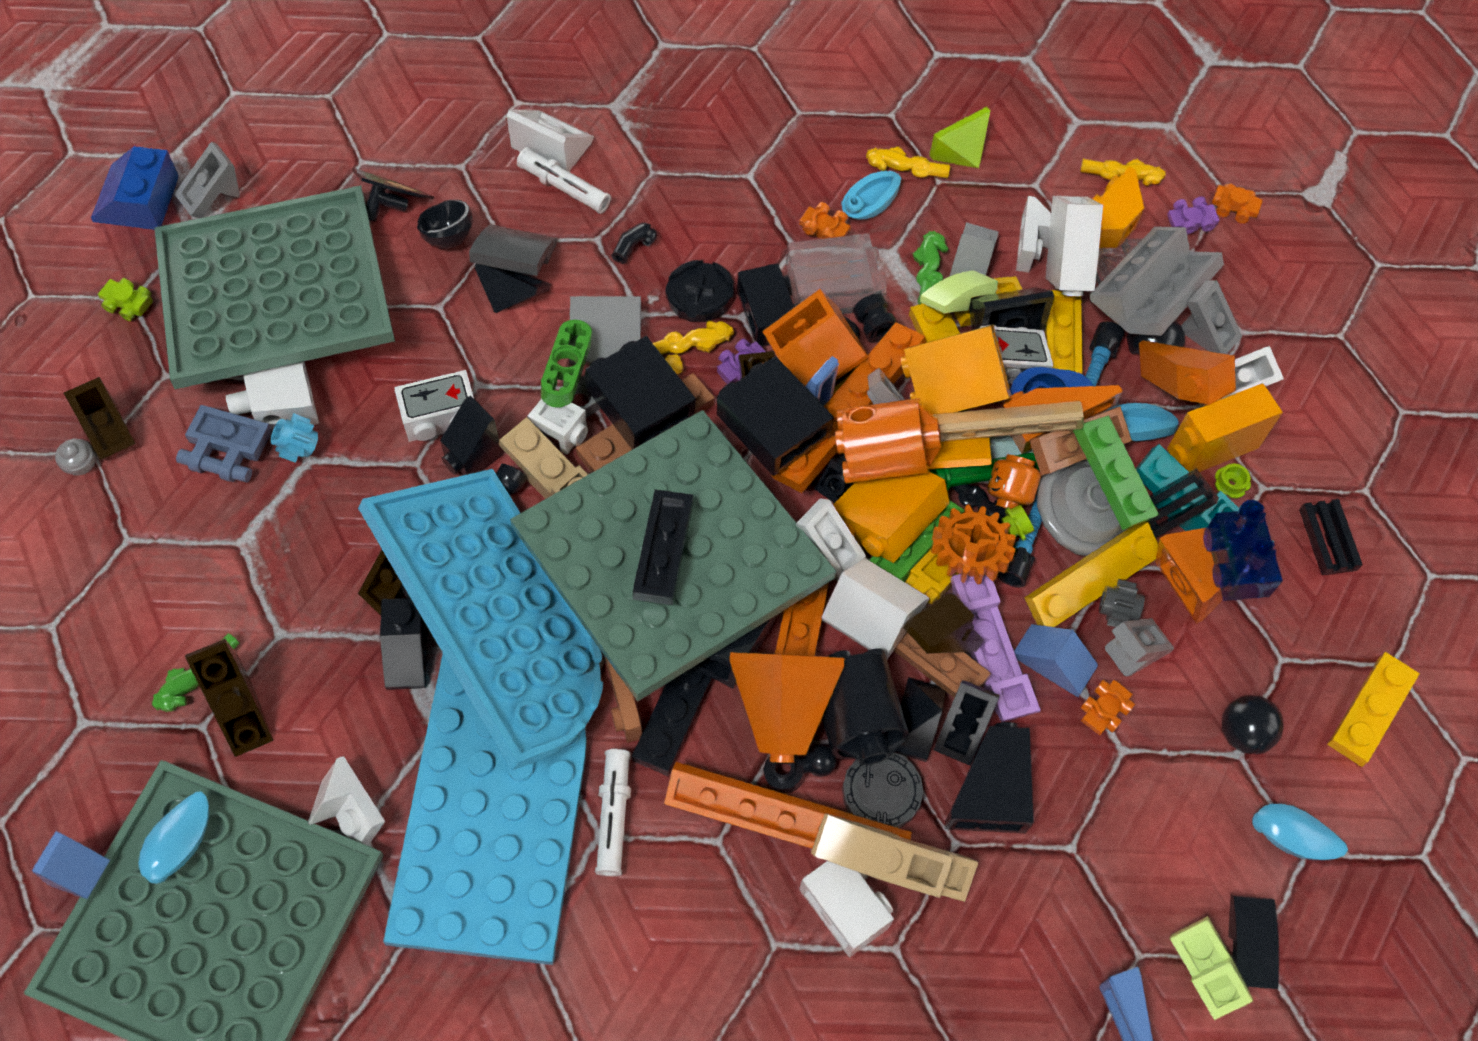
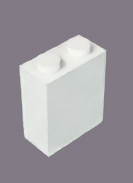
[1045,196,1103,296]

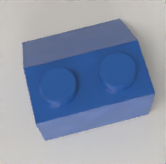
[91,146,179,230]

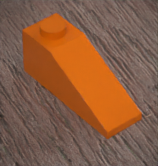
[1139,341,1236,405]
[1003,385,1123,454]

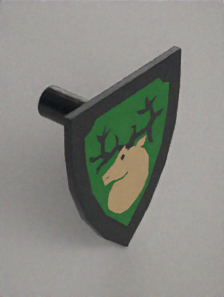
[352,168,434,221]

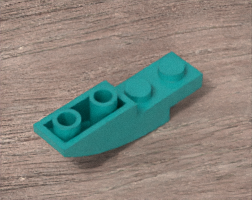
[1136,444,1274,568]

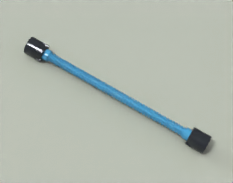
[997,321,1125,587]

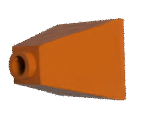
[1155,520,1272,624]
[730,653,844,763]

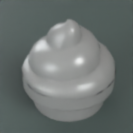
[55,438,96,475]

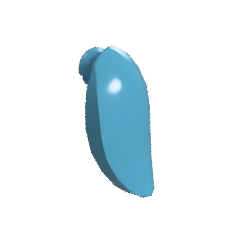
[841,171,901,220]
[1106,403,1179,441]
[139,792,210,884]
[1252,804,1348,861]

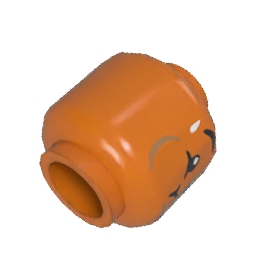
[987,454,1041,509]

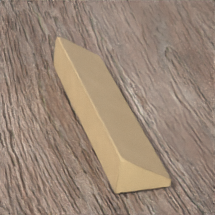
[932,401,1084,441]

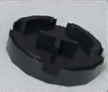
[665,260,734,322]

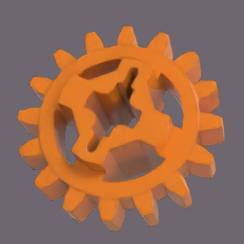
[931,505,1016,584]

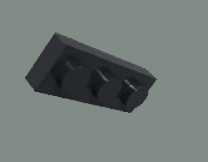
[632,489,694,605]
[631,668,713,776]

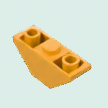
[1093,166,1144,250]

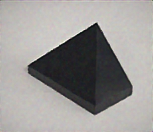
[474,264,552,313]
[894,677,946,762]
[933,680,1000,766]

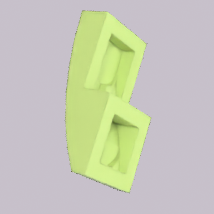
[920,270,998,313]
[1170,916,1253,1020]

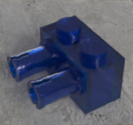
[1203,500,1283,601]

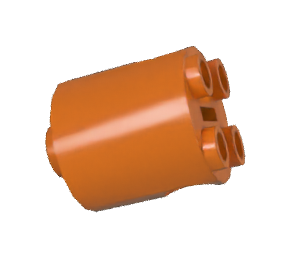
[836,398,942,483]

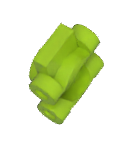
[98,278,153,322]

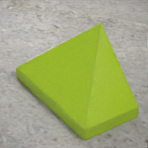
[929,107,990,168]

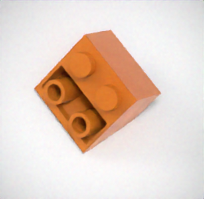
[763,289,869,386]

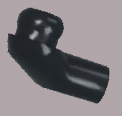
[611,222,658,264]

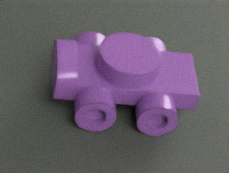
[1167,197,1219,234]
[717,338,766,384]

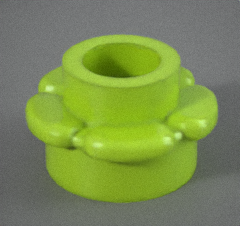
[1215,463,1251,499]
[1001,505,1034,541]

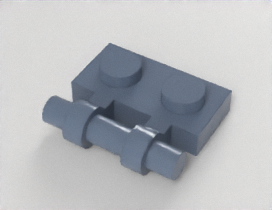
[176,405,272,483]

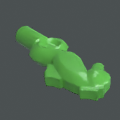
[913,231,948,304]
[151,633,240,712]

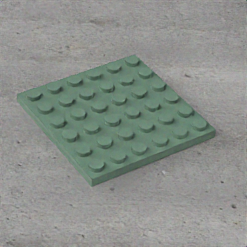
[154,186,395,389]
[510,410,836,701]
[23,760,384,1041]

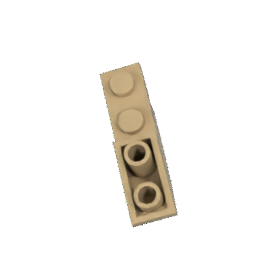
[498,417,588,499]
[811,813,978,902]

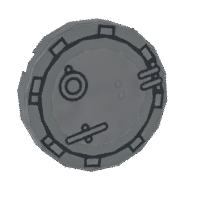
[842,753,923,828]

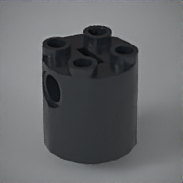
[822,648,909,765]

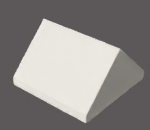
[507,110,594,172]
[821,558,929,659]

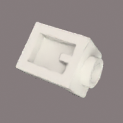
[527,399,588,454]

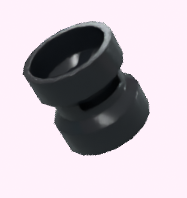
[853,293,898,343]

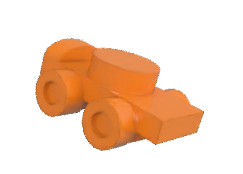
[1211,184,1263,224]
[799,202,851,244]
[1081,679,1135,735]

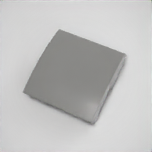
[569,296,641,364]

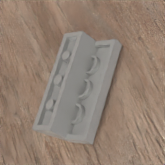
[1090,227,1224,336]

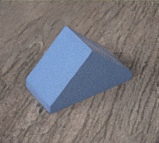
[1014,624,1098,697]
[32,831,110,899]

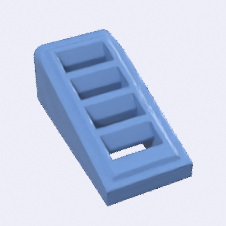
[805,356,839,406]
[1099,967,1153,1041]

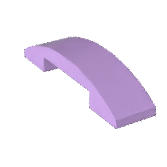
[951,574,1040,722]

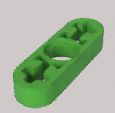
[541,319,592,408]

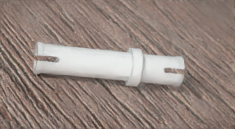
[517,147,611,214]
[595,749,631,876]

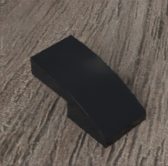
[1228,895,1279,989]

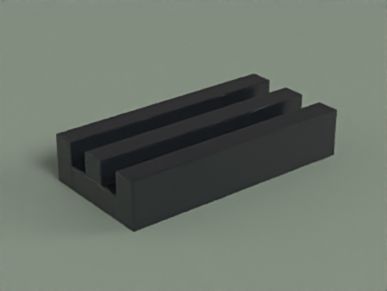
[1147,468,1219,538]
[1299,499,1363,576]

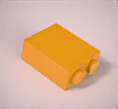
[901,324,1011,415]
[1167,383,1283,472]
[833,472,950,563]

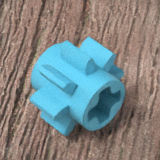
[271,413,318,463]

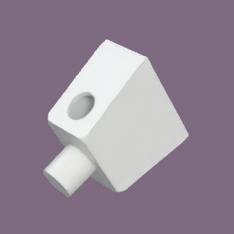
[226,361,319,429]

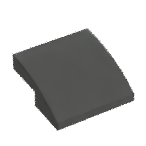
[469,224,557,276]

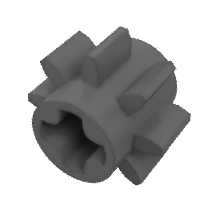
[1099,579,1145,627]

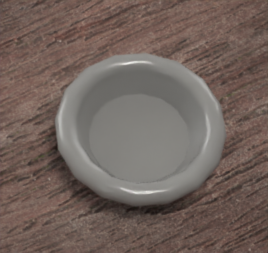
[1037,459,1127,556]

